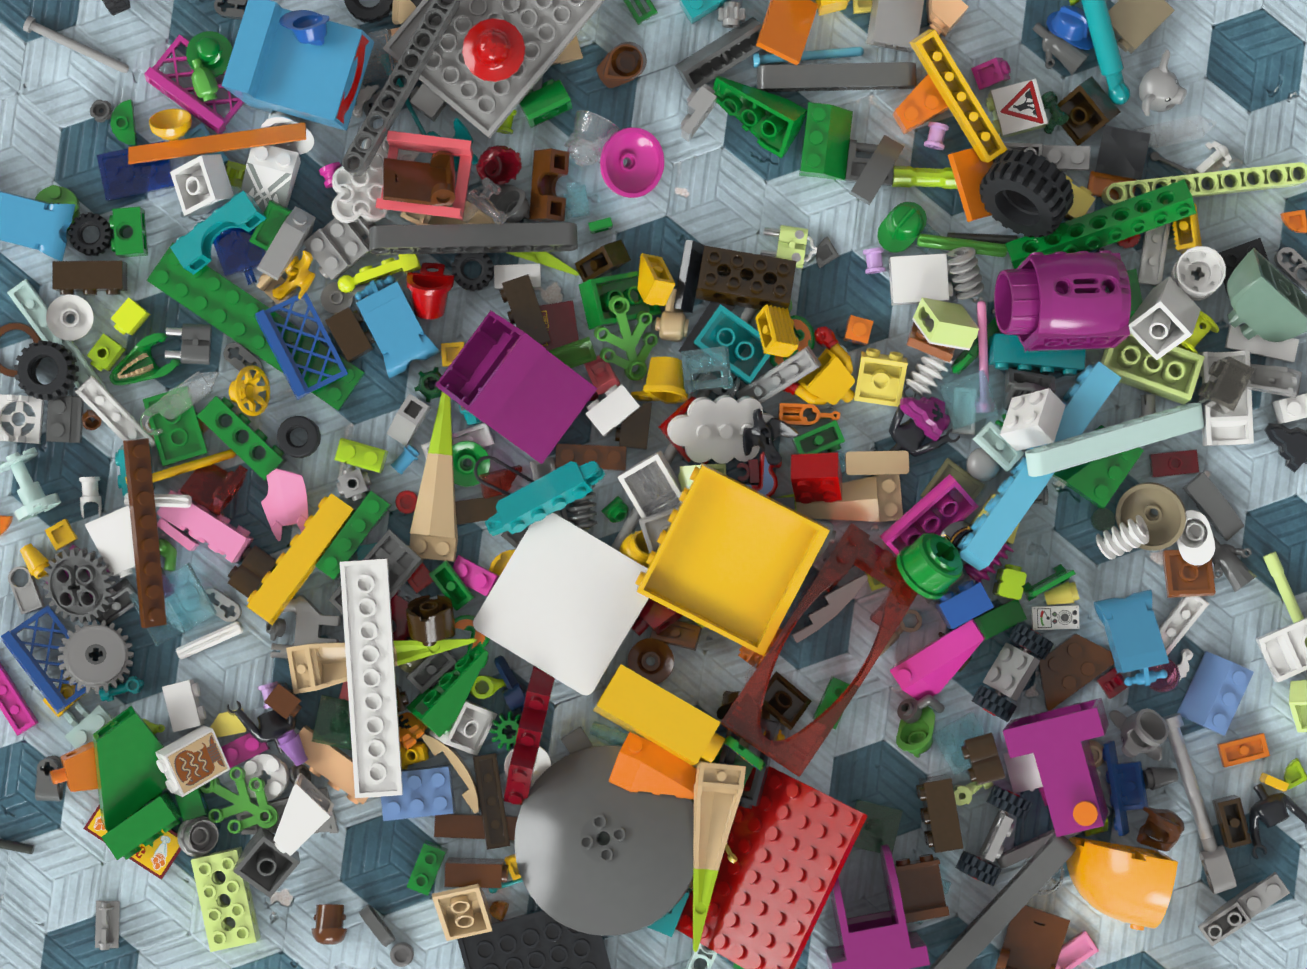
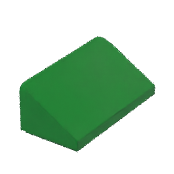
[429,560,475,611]

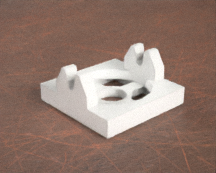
[0,394,44,444]

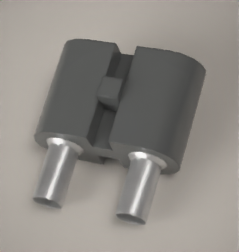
[165,324,212,365]

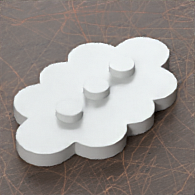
[331,136,420,223]
[667,395,775,464]

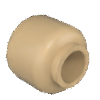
[655,310,689,342]

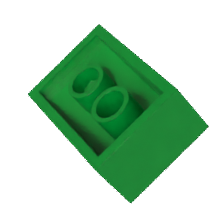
[579,271,661,330]

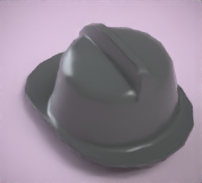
[483,184,530,223]

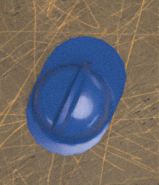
[1046,6,1094,50]
[279,10,330,46]

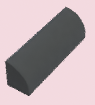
[675,17,762,91]

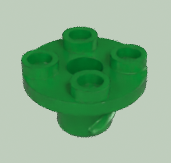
[186,31,233,78]

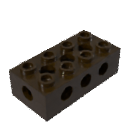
[695,246,797,310]

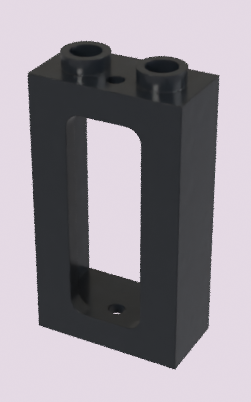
[719,710,781,809]

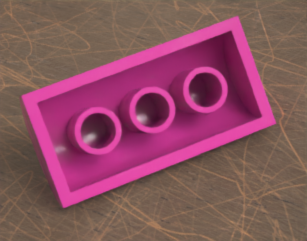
[880,474,979,555]

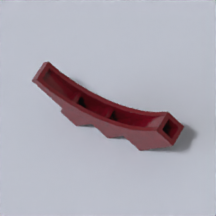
[503,666,555,805]

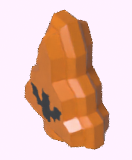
[398,712,427,750]

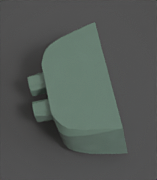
[1227,248,1307,342]

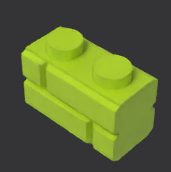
[334,438,388,473]
[992,564,1027,600]

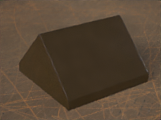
[753,671,812,731]

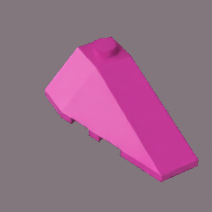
[890,619,985,701]

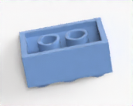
[1177,651,1254,736]

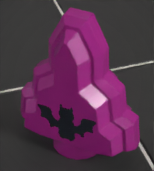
[900,397,950,441]

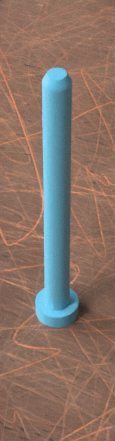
[752,47,864,68]

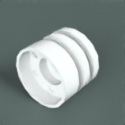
[1171,246,1226,301]

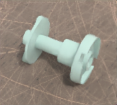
[0,447,61,522]

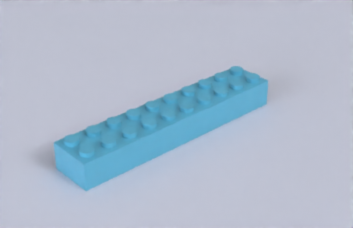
[957,361,1121,571]

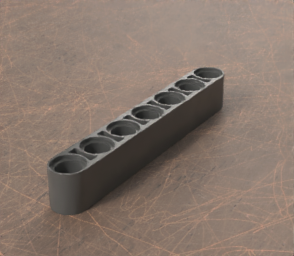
[757,62,917,92]

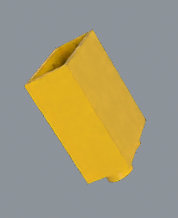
[593,664,725,766]

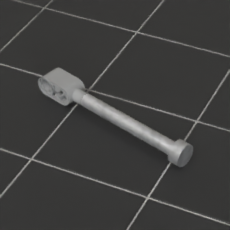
[1162,713,1236,894]

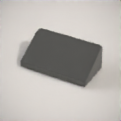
[96,578,139,626]

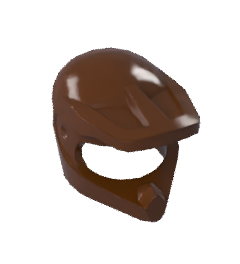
[596,42,647,88]
[1136,806,1185,851]

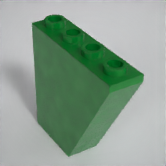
[93,706,167,832]

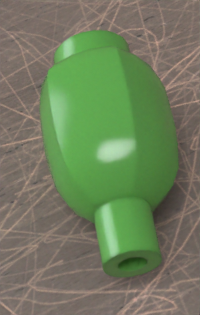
[191,58,218,102]

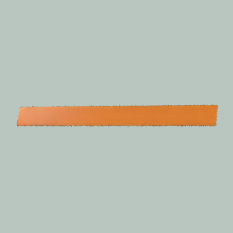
[128,122,306,164]

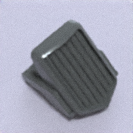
[1003,367,1056,411]

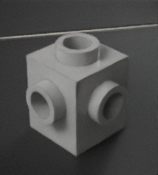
[336,466,372,502]

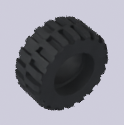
[980,149,1074,238]

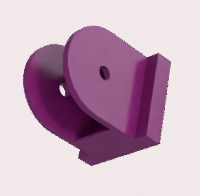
[825,844,930,969]

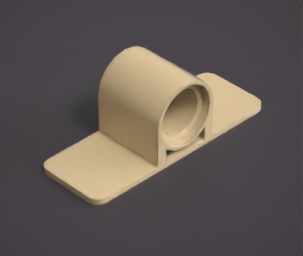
[845,451,909,475]

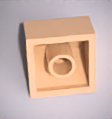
[926,0,969,37]

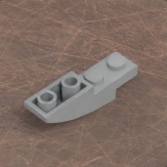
[995,143,1091,172]
[1198,872,1290,946]

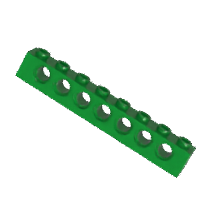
[1005,179,1197,269]

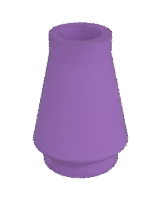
[277,730,308,766]

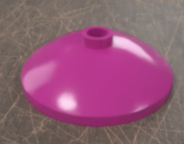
[600,127,664,198]

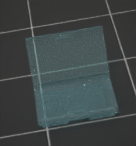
[129,563,217,647]

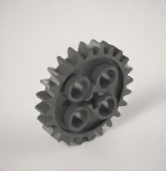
[42,547,116,623]

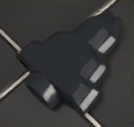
[1264,423,1307,473]

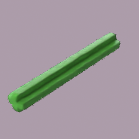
[917,234,1007,257]

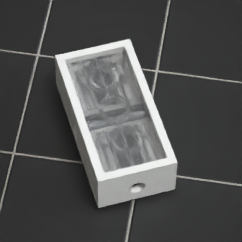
[617,450,682,518]

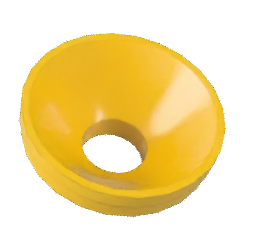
[149,109,192,141]

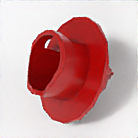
[462,18,526,82]

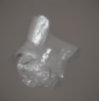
[564,110,620,166]

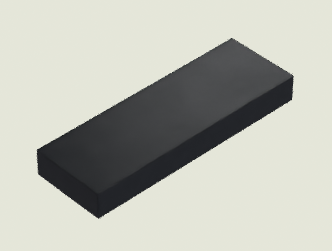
[674,240,705,313]

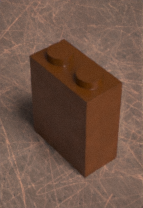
[444,857,509,888]

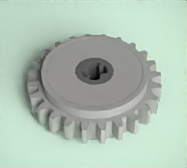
[58,619,134,694]

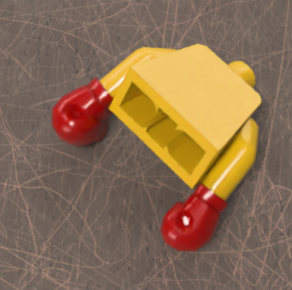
[782,326,855,405]

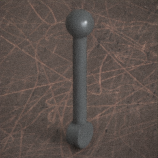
[1150,152,1195,175]

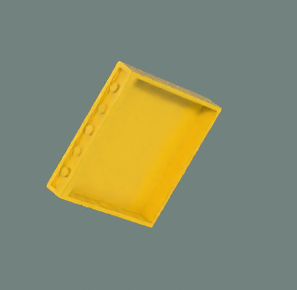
[635,463,830,656]

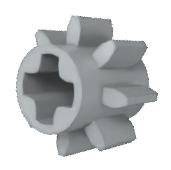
[718,1,745,28]

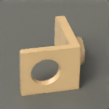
[256,273,296,304]

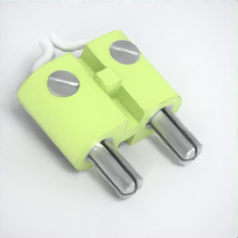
[760,225,817,269]

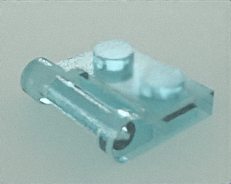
[681,346,733,394]

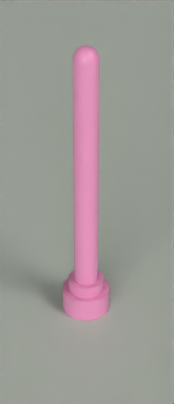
[976,300,995,413]

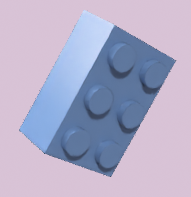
[381,764,456,821]

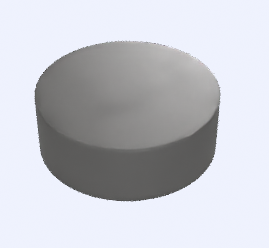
[390,942,414,967]

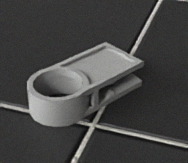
[8,566,45,614]

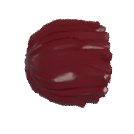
[476,145,522,185]

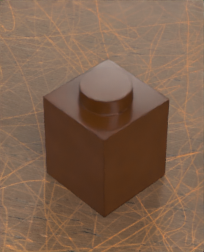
[264,683,302,719]

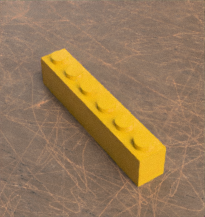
[909,29,1008,163]
[247,493,355,625]

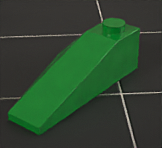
[713,76,807,158]
[406,645,489,737]

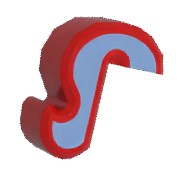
[746,452,782,497]

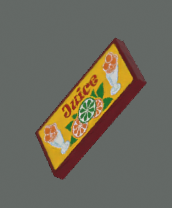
[83,804,182,880]

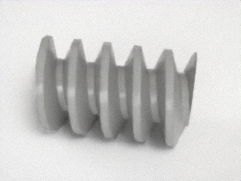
[946,247,984,300]

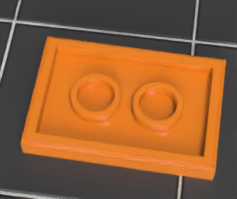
[756,0,818,65]
[948,148,993,222]

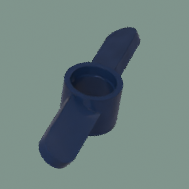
[494,655,526,712]

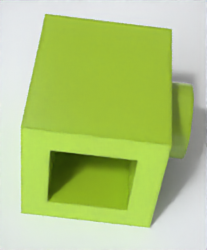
[87,333,126,371]

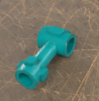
[99,676,145,702]

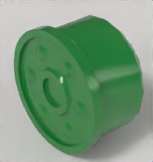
[897,533,963,599]

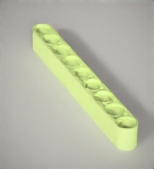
[1101,162,1307,206]

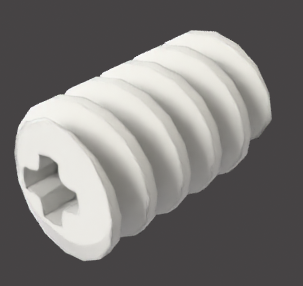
[904,354,954,397]
[1096,515,1149,560]

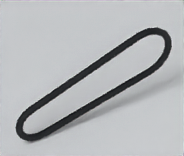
[474,456,534,495]

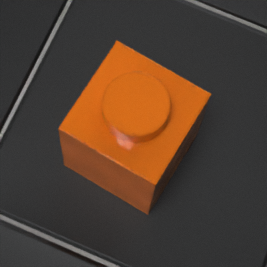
[843,315,873,346]

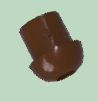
[311,904,348,945]

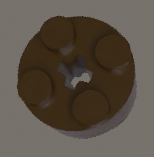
[406,595,456,646]

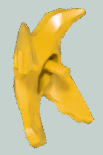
[272,250,316,301]

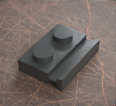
[46,396,84,443]

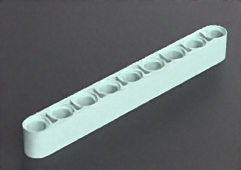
[1025,403,1204,477]

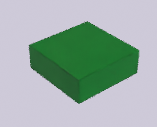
[588,217,613,234]

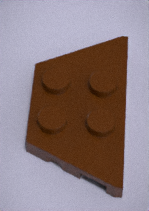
[1038,634,1114,711]

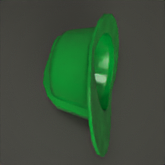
[877,202,927,253]

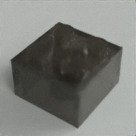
[1198,356,1254,414]

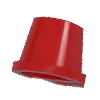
[407,262,454,319]

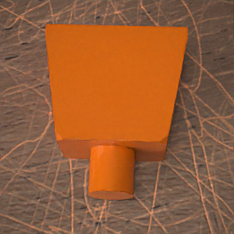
[50,741,98,792]

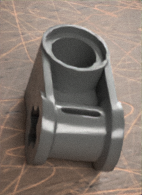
[35,755,64,801]

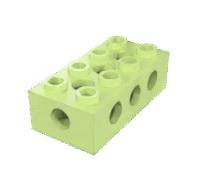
[191,847,261,952]

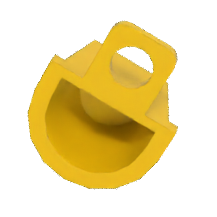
[631,357,688,404]

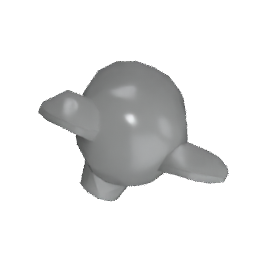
[1139,50,1187,116]
[1109,708,1169,761]

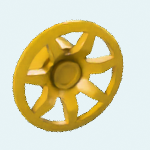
[229,365,270,416]

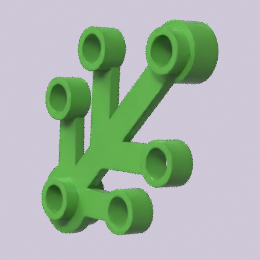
[594,295,658,381]
[200,767,278,834]

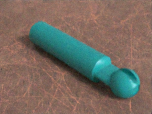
[1081,0,1130,105]

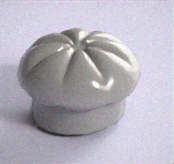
[177,815,219,857]

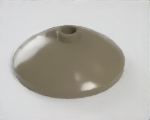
[1116,482,1187,551]

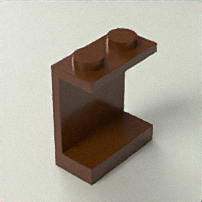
[894,854,950,923]

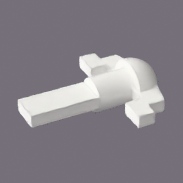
[1196,141,1232,173]

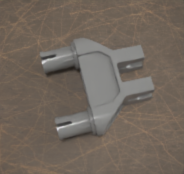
[270,595,341,659]

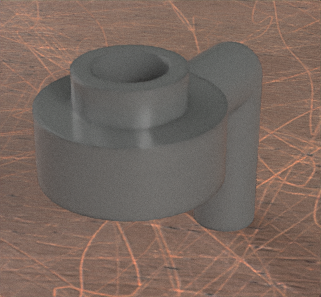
[897,694,945,724]

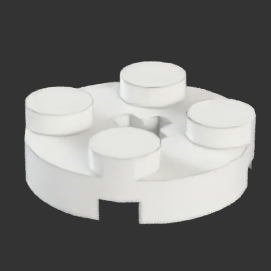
[244,754,290,801]

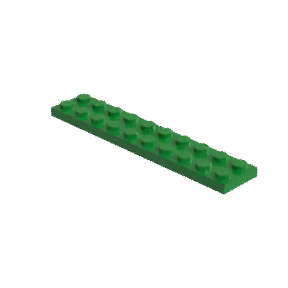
[146,242,365,411]

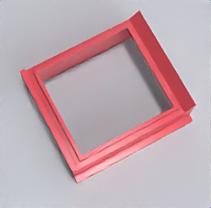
[376,130,473,221]

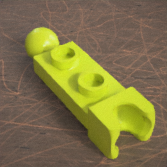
[337,254,421,293]

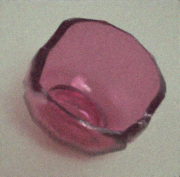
[1148,658,1181,692]

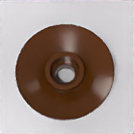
[628,638,674,684]

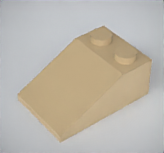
[432,884,492,941]

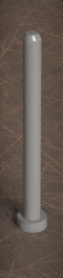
[23,16,129,73]

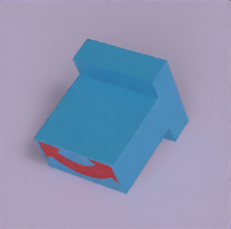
[222,0,374,131]

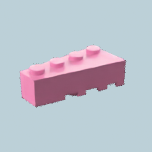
[156,489,254,563]

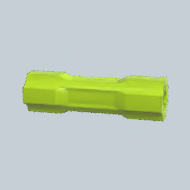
[892,166,958,189]

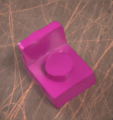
[971,57,1011,90]

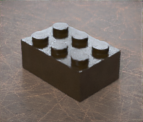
[916,774,963,853]

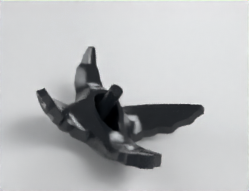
[743,408,799,466]

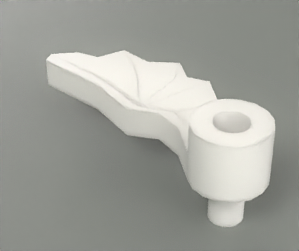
[353,85,379,118]
[1167,649,1193,683]

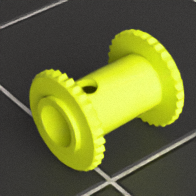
[1177,311,1219,354]

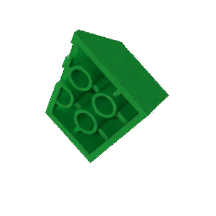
[1053,425,1144,509]

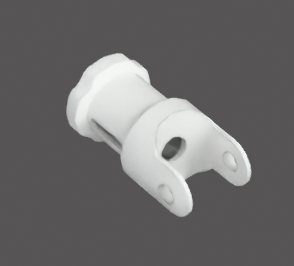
[79,477,102,518]

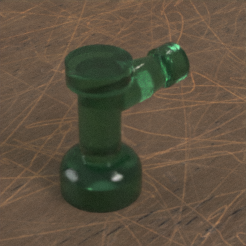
[1041,91,1069,134]

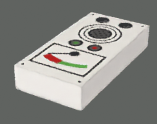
[1031,605,1080,630]

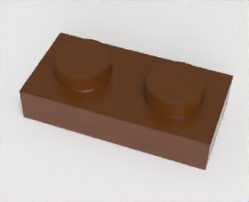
[650,621,702,651]

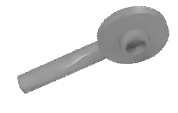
[321,275,390,314]

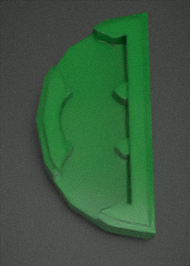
[110,99,137,146]

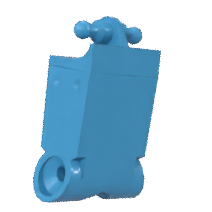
[0,191,76,261]
[355,275,441,379]
[1094,589,1169,686]

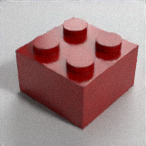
[791,452,842,504]

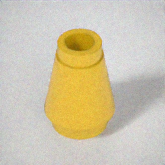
[20,543,50,579]

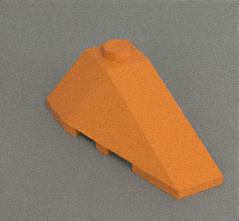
[609,732,697,799]

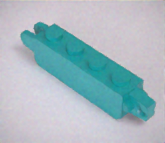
[485,461,605,536]

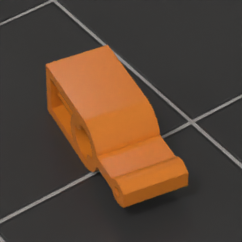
[778,403,840,426]

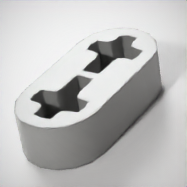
[200,588,242,622]

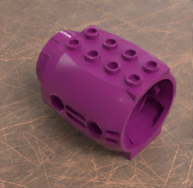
[994,250,1131,351]

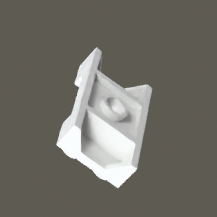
[1199,350,1254,446]
[1256,618,1307,682]

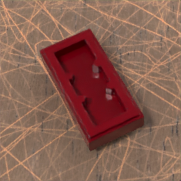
[1149,449,1199,477]

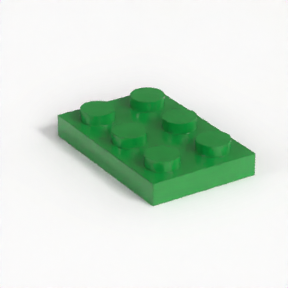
[142,386,209,467]

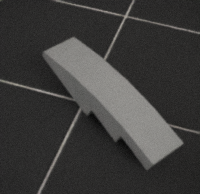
[791,574,868,643]

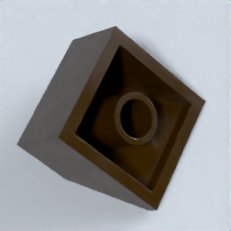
[1049,76,1121,146]

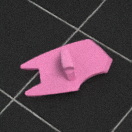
[261,469,308,541]

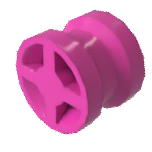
[319,162,341,188]

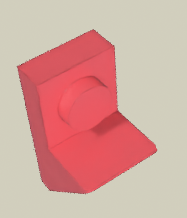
[584,355,620,395]

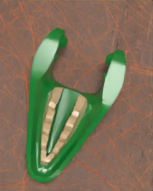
[109,333,181,385]

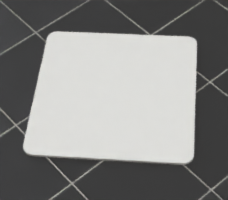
[473,513,649,695]

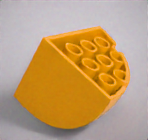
[1066,837,1178,930]

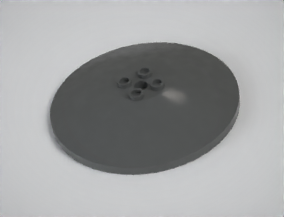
[515,746,694,936]

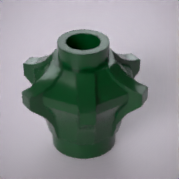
[414,367,442,403]

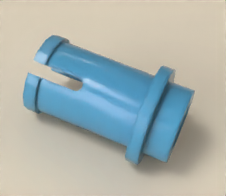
[391,444,420,475]

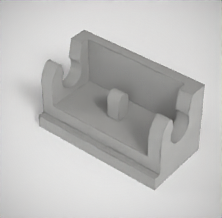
[1245,366,1301,398]

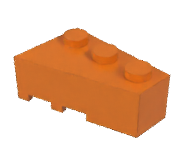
[893,74,949,134]

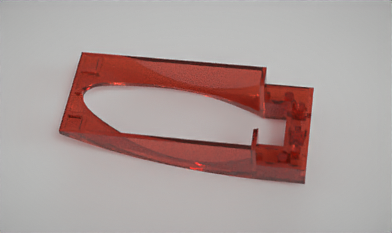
[720,523,918,777]

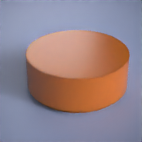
[1073,801,1098,826]

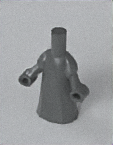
[1032,22,1090,75]
[1212,535,1257,592]

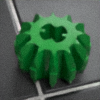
[490,711,522,751]

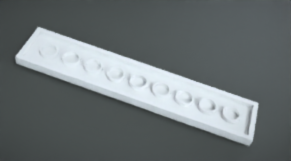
[340,559,403,798]

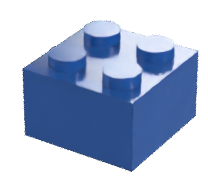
[934,580,994,629]

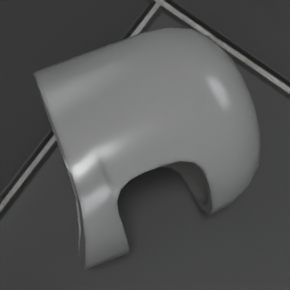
[966,448,1001,482]

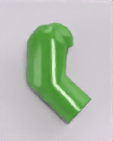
[159,539,177,571]

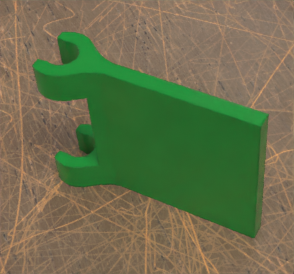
[1022,564,1076,602]

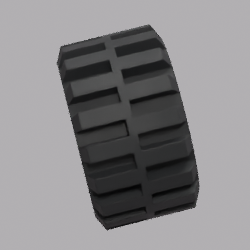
[14,341,79,401]

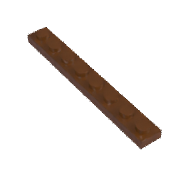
[123,438,167,628]

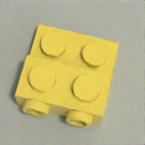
[854,348,908,407]

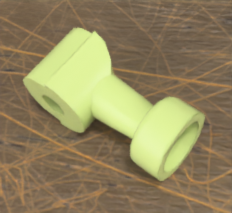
[954,782,993,806]

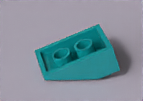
[693,304,770,384]

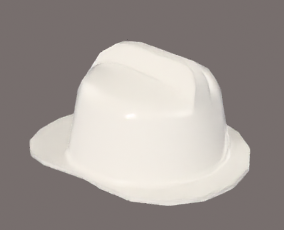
[261,112,314,155]
[1177,510,1215,565]

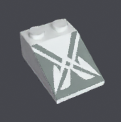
[241,145,301,213]

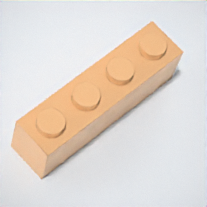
[299,725,369,805]

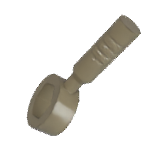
[874,609,922,656]

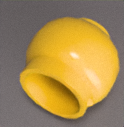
[619,530,650,568]

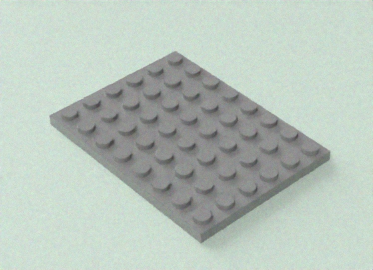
[383,0,605,139]

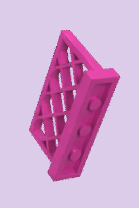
[144,35,244,134]

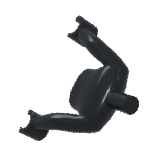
[889,386,960,457]
[227,682,297,754]
[1249,783,1307,859]

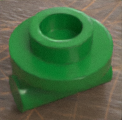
[601,496,629,523]

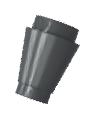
[1143,767,1178,790]

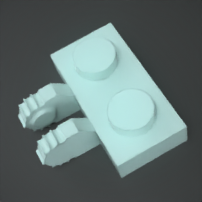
[973,421,1024,472]
[63,700,114,749]

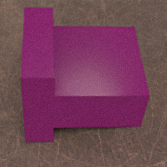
[435,310,597,464]
[1003,698,1109,837]

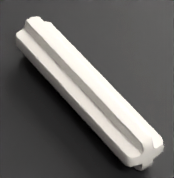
[124,493,192,508]
[176,622,243,659]

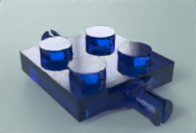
[213,227,267,285]

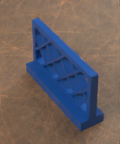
[255,292,348,400]
[1,605,86,714]

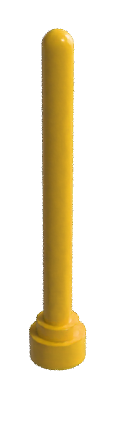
[125,449,236,484]

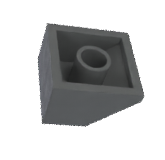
[233,827,300,898]

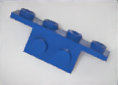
[1102,741,1149,836]

